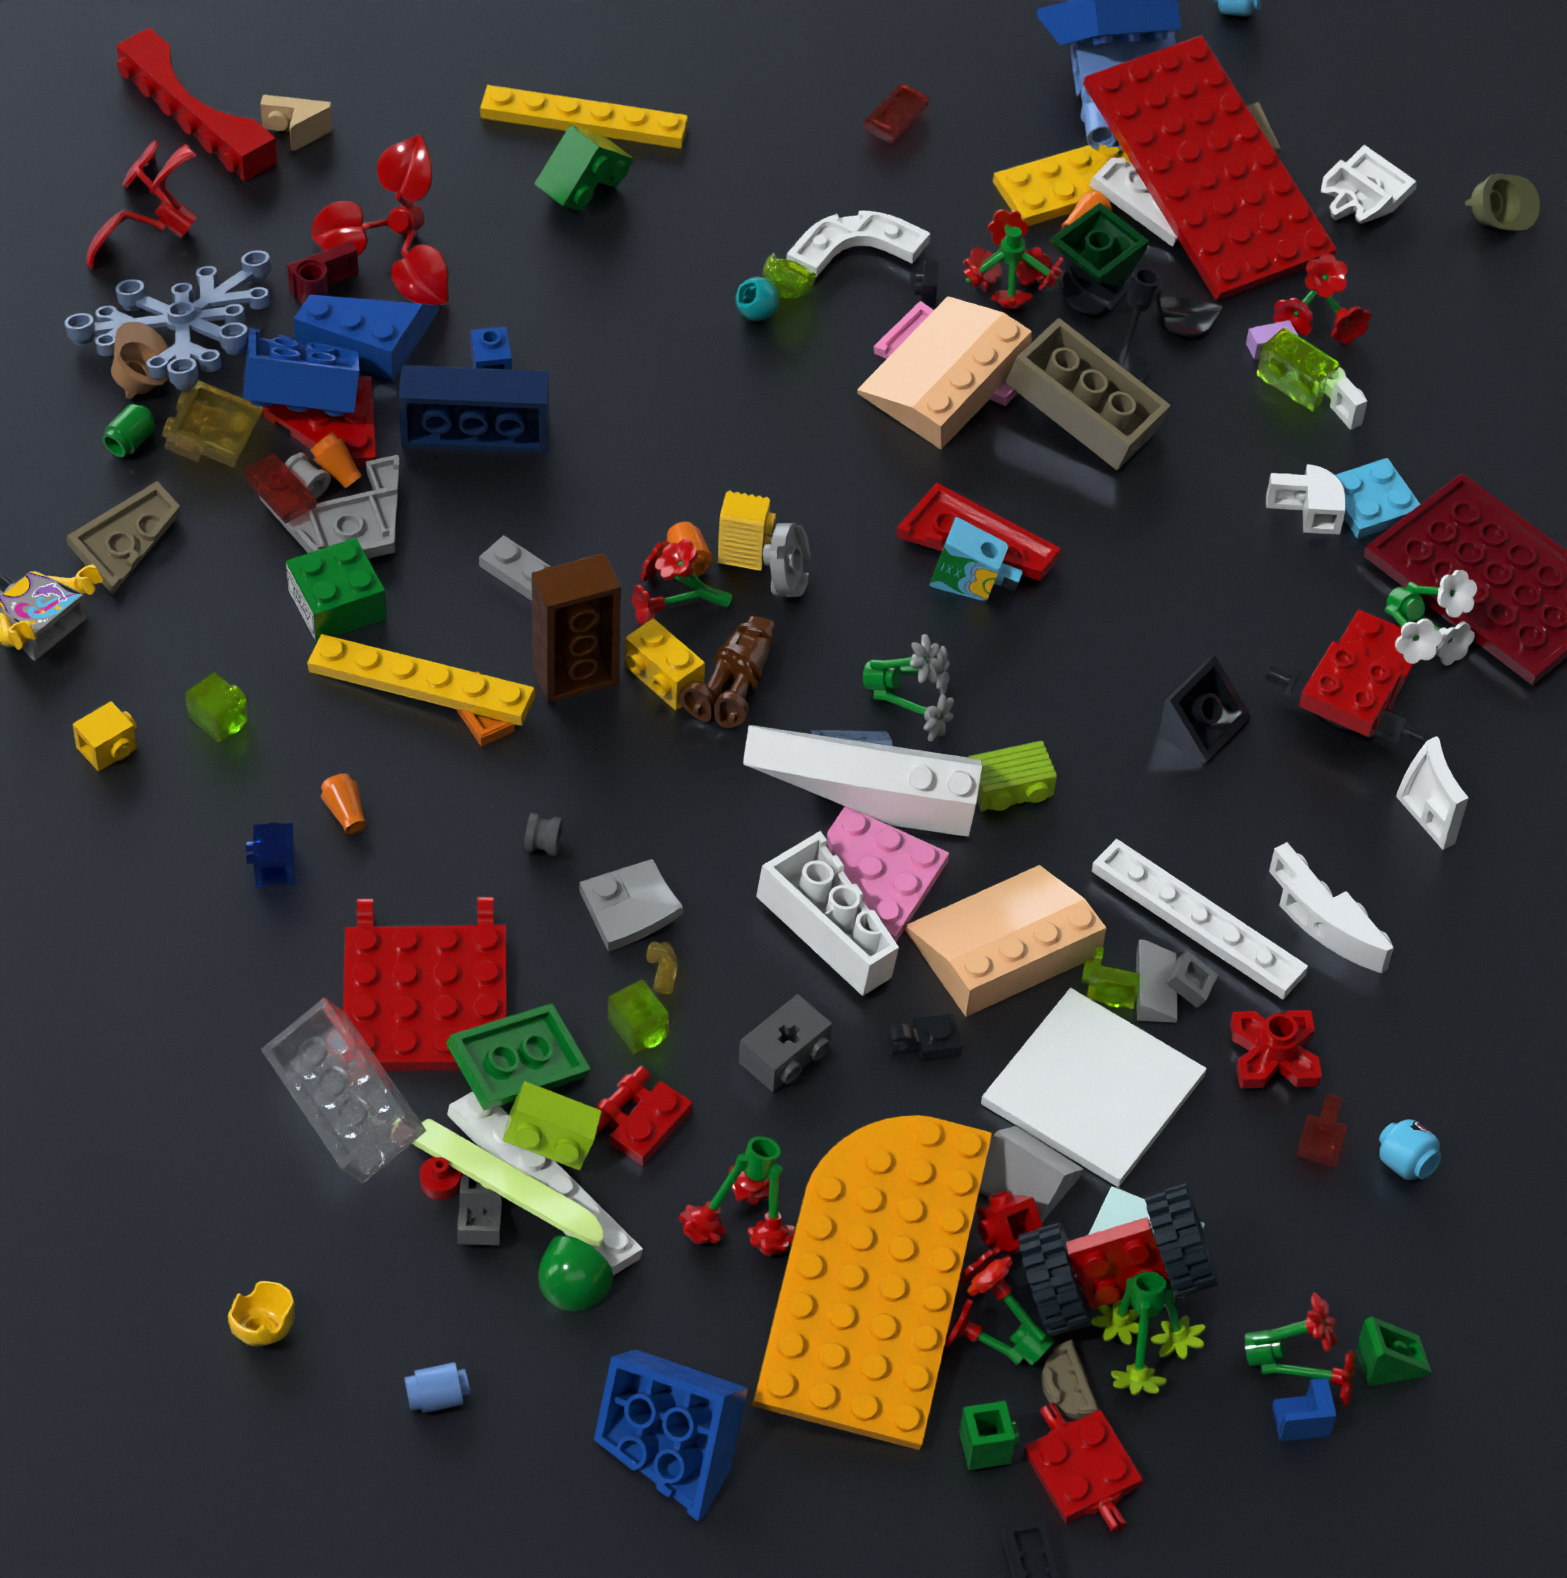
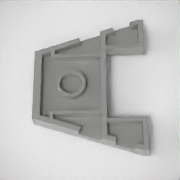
[258,454,400,559]

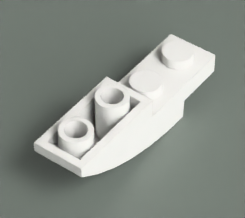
[1269,842,1394,973]

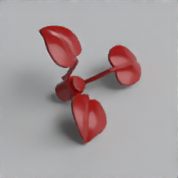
[311,135,449,305]
[86,140,198,270]

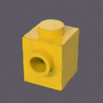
[73,701,137,772]

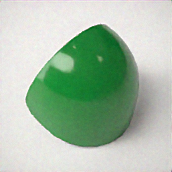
[538,1235,613,1312]

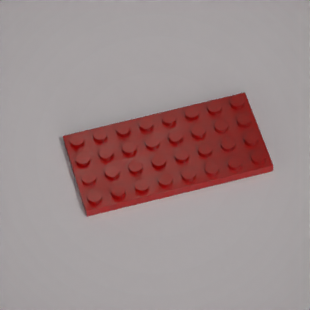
[1083,35,1337,301]

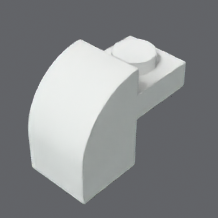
[1266,464,1345,535]

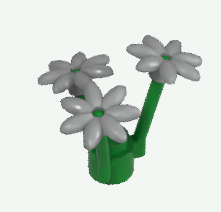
[863,634,954,742]

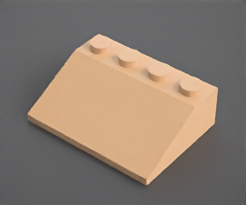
[857,296,1032,450]
[905,865,1106,1017]

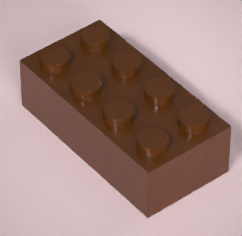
[532,553,621,704]

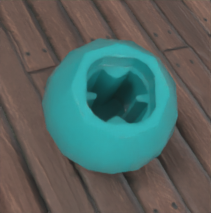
[735,277,779,322]

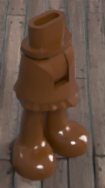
[679,616,776,728]

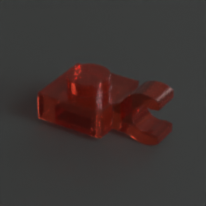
[1296,1094,1348,1168]

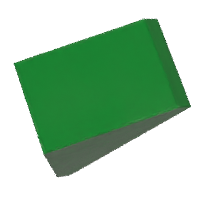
[1356,1316,1432,1387]

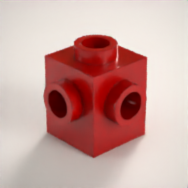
[976,1190,1043,1255]

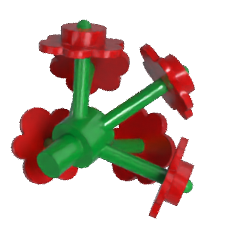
[962,209,1064,309]

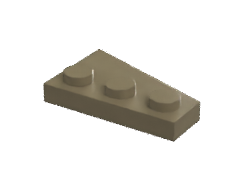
[67,481,180,595]

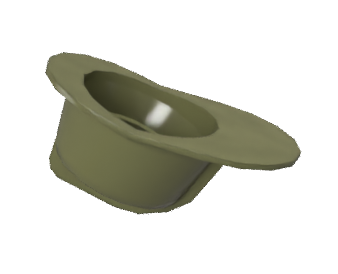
[1465,173,1540,231]

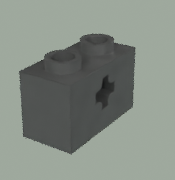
[739,994,832,1092]

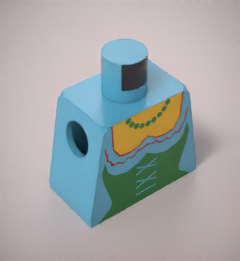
[929,517,1023,601]

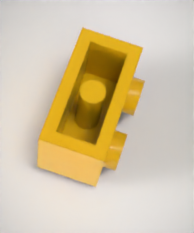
[624,618,705,711]

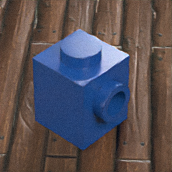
[470,327,512,370]

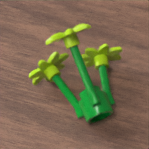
[1092,1272,1205,1396]

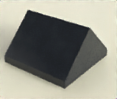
[1159,656,1251,763]

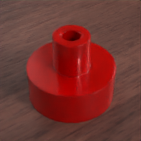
[420,1157,461,1200]

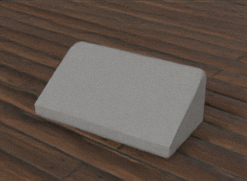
[1136,940,1177,1023]

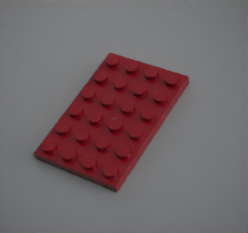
[1364,473,1567,685]

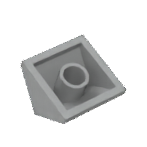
[979,1126,1084,1223]

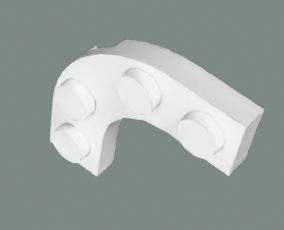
[786,211,930,277]

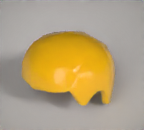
[228,1281,295,1347]

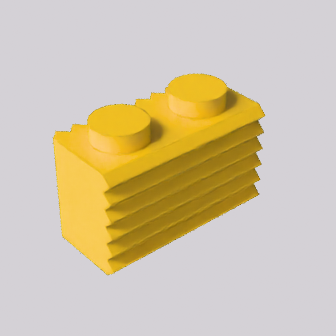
[717,490,776,571]

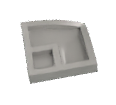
[579,859,683,952]

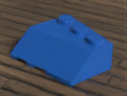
[1036,0,1181,45]
[293,295,439,381]
[244,328,359,416]
[594,1349,748,1522]

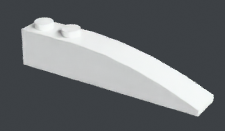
[743,725,982,837]

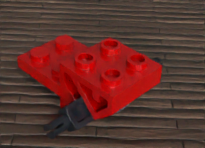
[1265,609,1428,748]

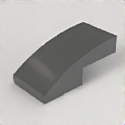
[457,1173,502,1245]

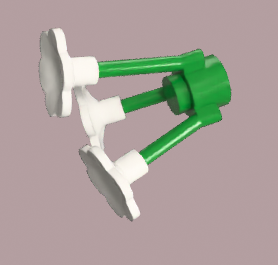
[1385,570,1477,666]

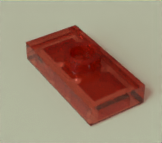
[863,83,929,144]
[243,453,316,524]

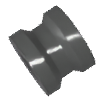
[524,813,563,856]

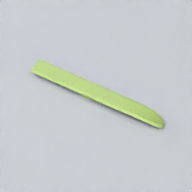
[403,1118,604,1247]

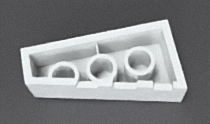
[756,831,899,996]

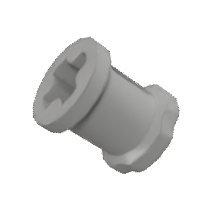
[282,452,331,500]

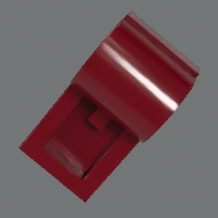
[287,241,359,304]

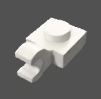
[1316,366,1368,430]

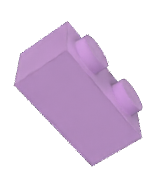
[1246,320,1298,359]

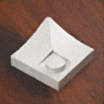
[1396,736,1469,850]

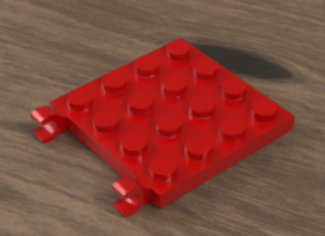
[342,897,506,1072]

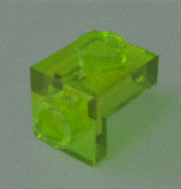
[1081,946,1140,1009]

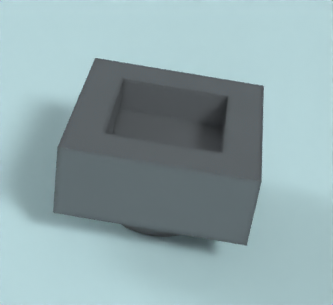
[1166,951,1218,1008]

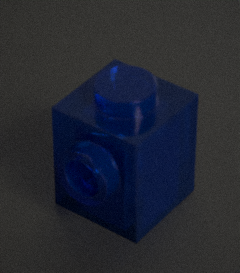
[246,822,296,886]

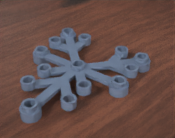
[65,250,271,390]

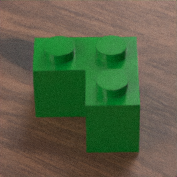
[534,125,634,211]

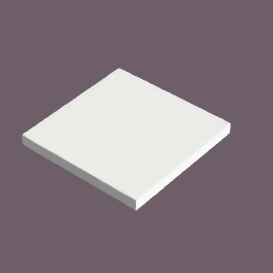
[981,988,1207,1188]

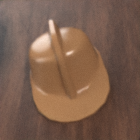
[111,321,169,399]

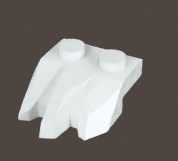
[1321,145,1416,224]

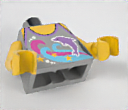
[0,565,104,661]

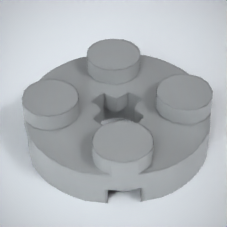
[763,523,810,597]

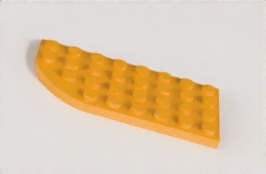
[752,1115,992,1450]

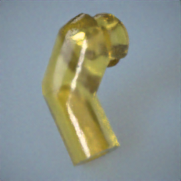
[646,941,679,994]

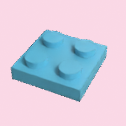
[1335,458,1420,539]

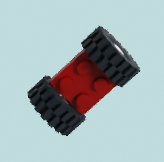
[1018,1183,1219,1337]

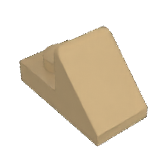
[260,95,333,151]

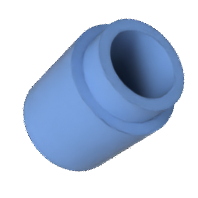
[404,1362,470,1413]

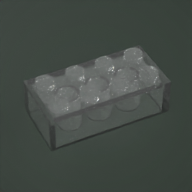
[261,997,427,1184]

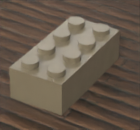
[1005,318,1171,470]

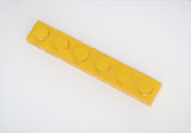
[480,85,688,149]
[307,634,536,726]

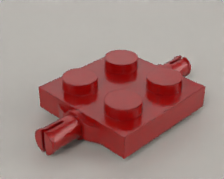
[1024,1402,1143,1534]

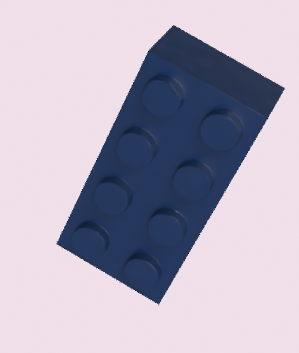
[399,365,549,453]

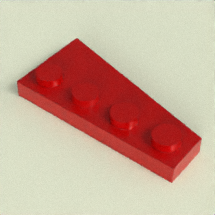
[896,483,1061,581]

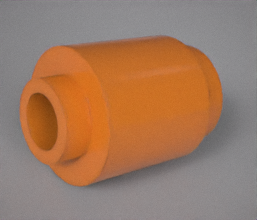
[667,521,713,576]

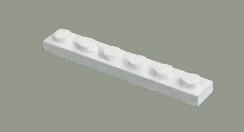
[1092,839,1308,1000]
[447,1091,643,1275]

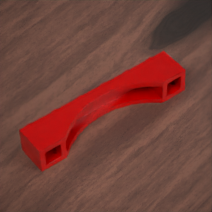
[116,27,277,182]

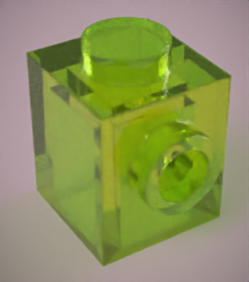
[185,672,248,743]
[608,979,669,1054]

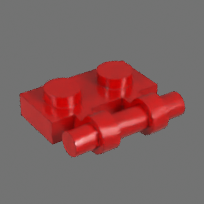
[595,1066,693,1166]

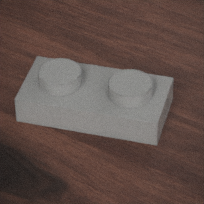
[479,535,550,601]

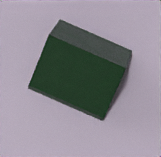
[1050,203,1149,287]

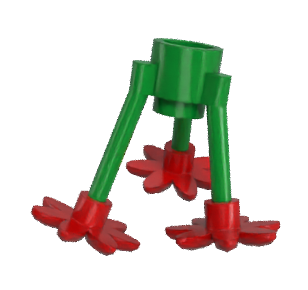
[1245,1293,1356,1407]

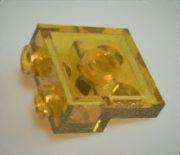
[162,380,264,468]

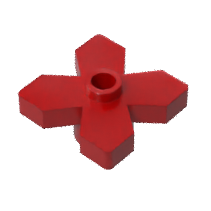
[1230,1010,1322,1088]

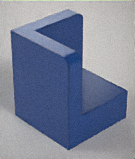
[1272,1378,1337,1441]

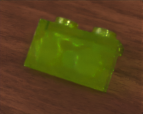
[1256,328,1339,411]

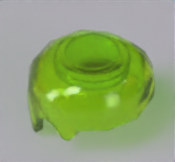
[762,253,816,299]

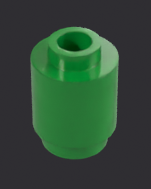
[102,404,156,457]

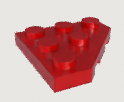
[263,376,376,468]

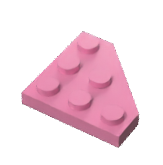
[827,806,949,942]

